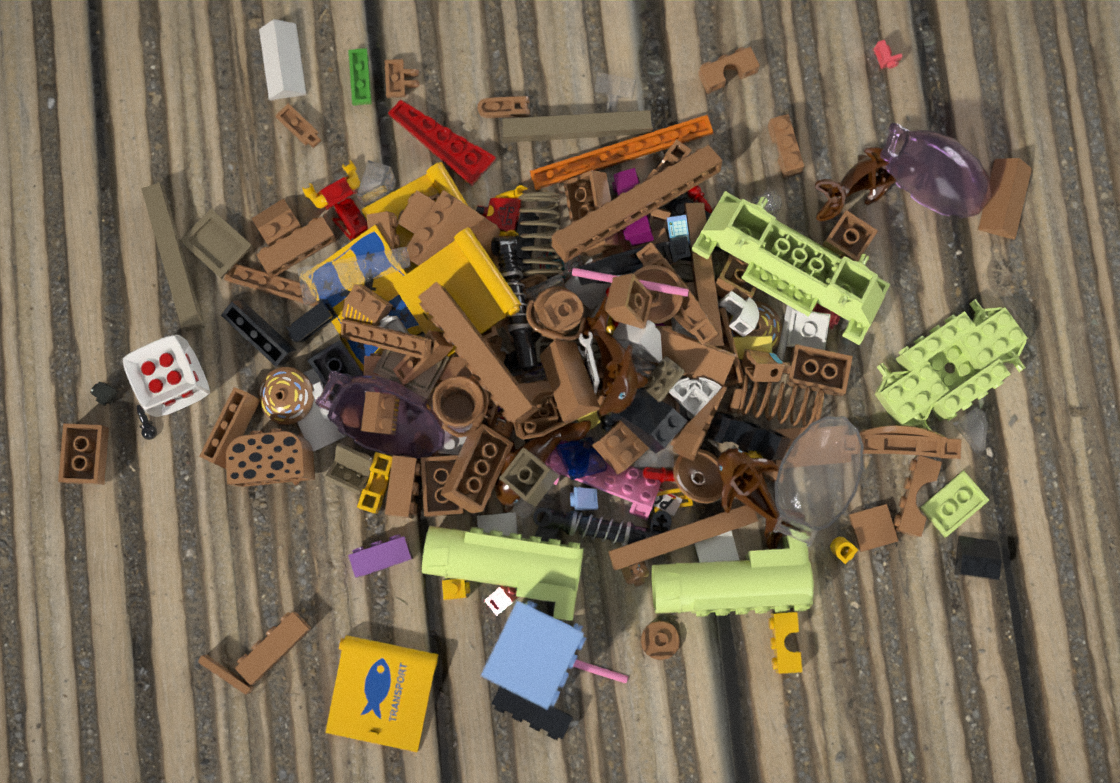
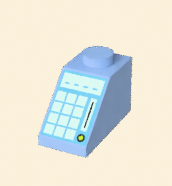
[667,215,690,245]

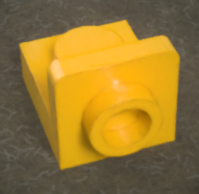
[442,579,470,600]

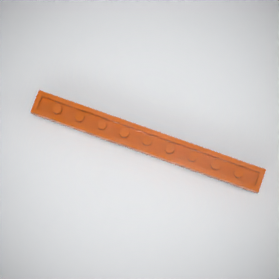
[530,115,713,190]

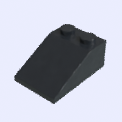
[307,334,371,406]
[613,388,687,454]

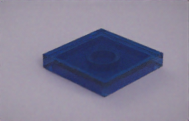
[556,437,607,480]

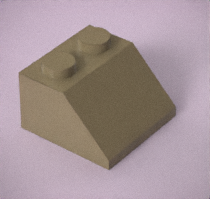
[499,447,560,507]

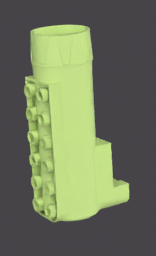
[422,526,584,620]
[652,532,814,617]

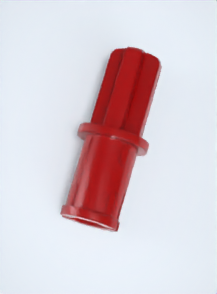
[643,467,676,482]

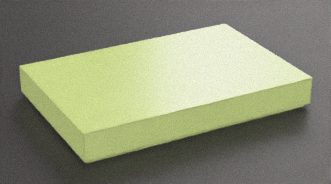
[919,470,989,537]

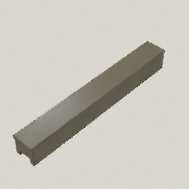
[502,110,653,143]
[141,182,205,332]

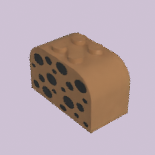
[226,429,315,487]

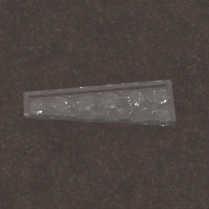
[297,247,410,305]

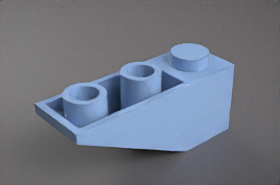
[570,487,598,511]

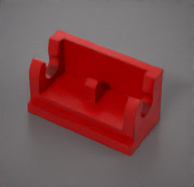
[334,198,368,239]

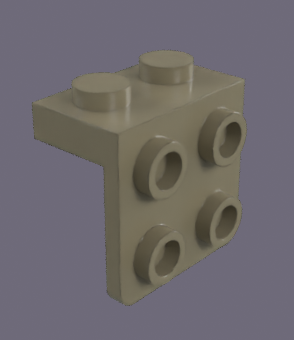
[643,356,685,402]
[325,443,373,495]

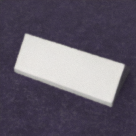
[259,19,306,100]

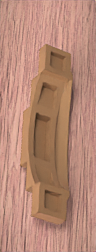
[636,242,720,346]
[841,425,962,459]

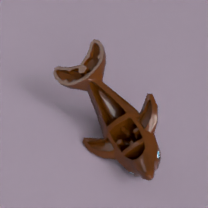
[815,147,929,221]
[583,296,648,415]
[495,420,591,513]
[717,448,806,550]

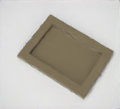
[180,208,253,279]
[373,349,450,399]

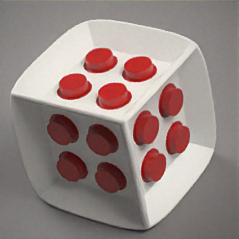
[123,335,210,417]

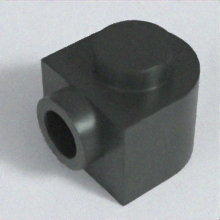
[90,381,119,406]

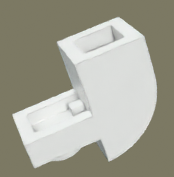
[719,291,759,337]

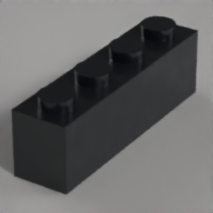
[221,299,296,367]
[491,686,573,740]

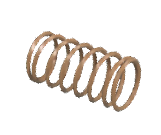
[736,374,824,430]

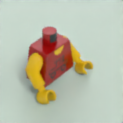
[302,160,360,210]
[476,185,528,236]

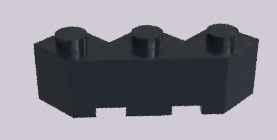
[707,412,791,462]

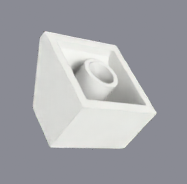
[612,320,662,363]

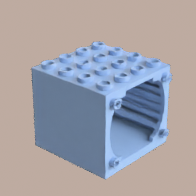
[481,600,586,709]

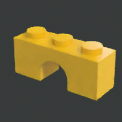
[357,452,393,515]
[768,612,802,674]

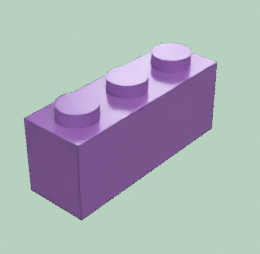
[348,534,413,578]

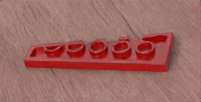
[388,99,496,186]

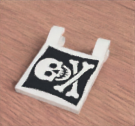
[578,332,599,394]

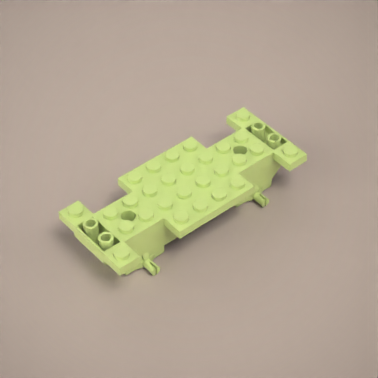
[691,191,890,345]

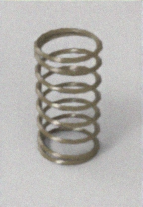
[518,192,563,277]

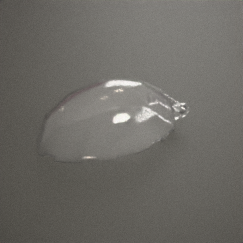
[773,416,864,547]

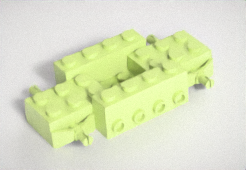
[875,299,1028,431]

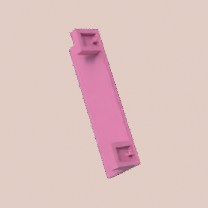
[546,441,661,520]

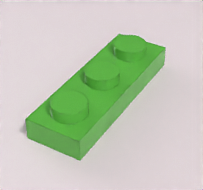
[348,48,372,106]

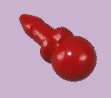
[687,185,713,213]

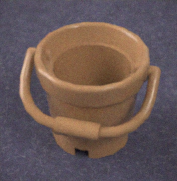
[526,286,586,341]
[432,375,489,437]

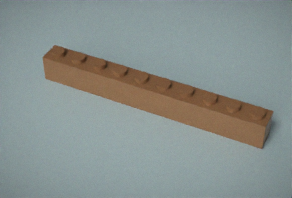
[552,145,722,263]

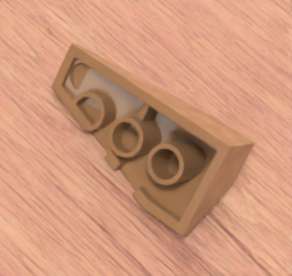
[671,387,727,461]

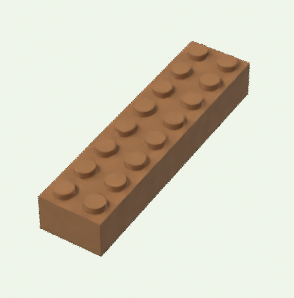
[418,282,539,424]

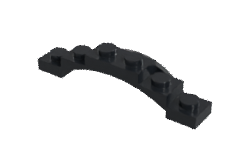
[576,237,691,286]

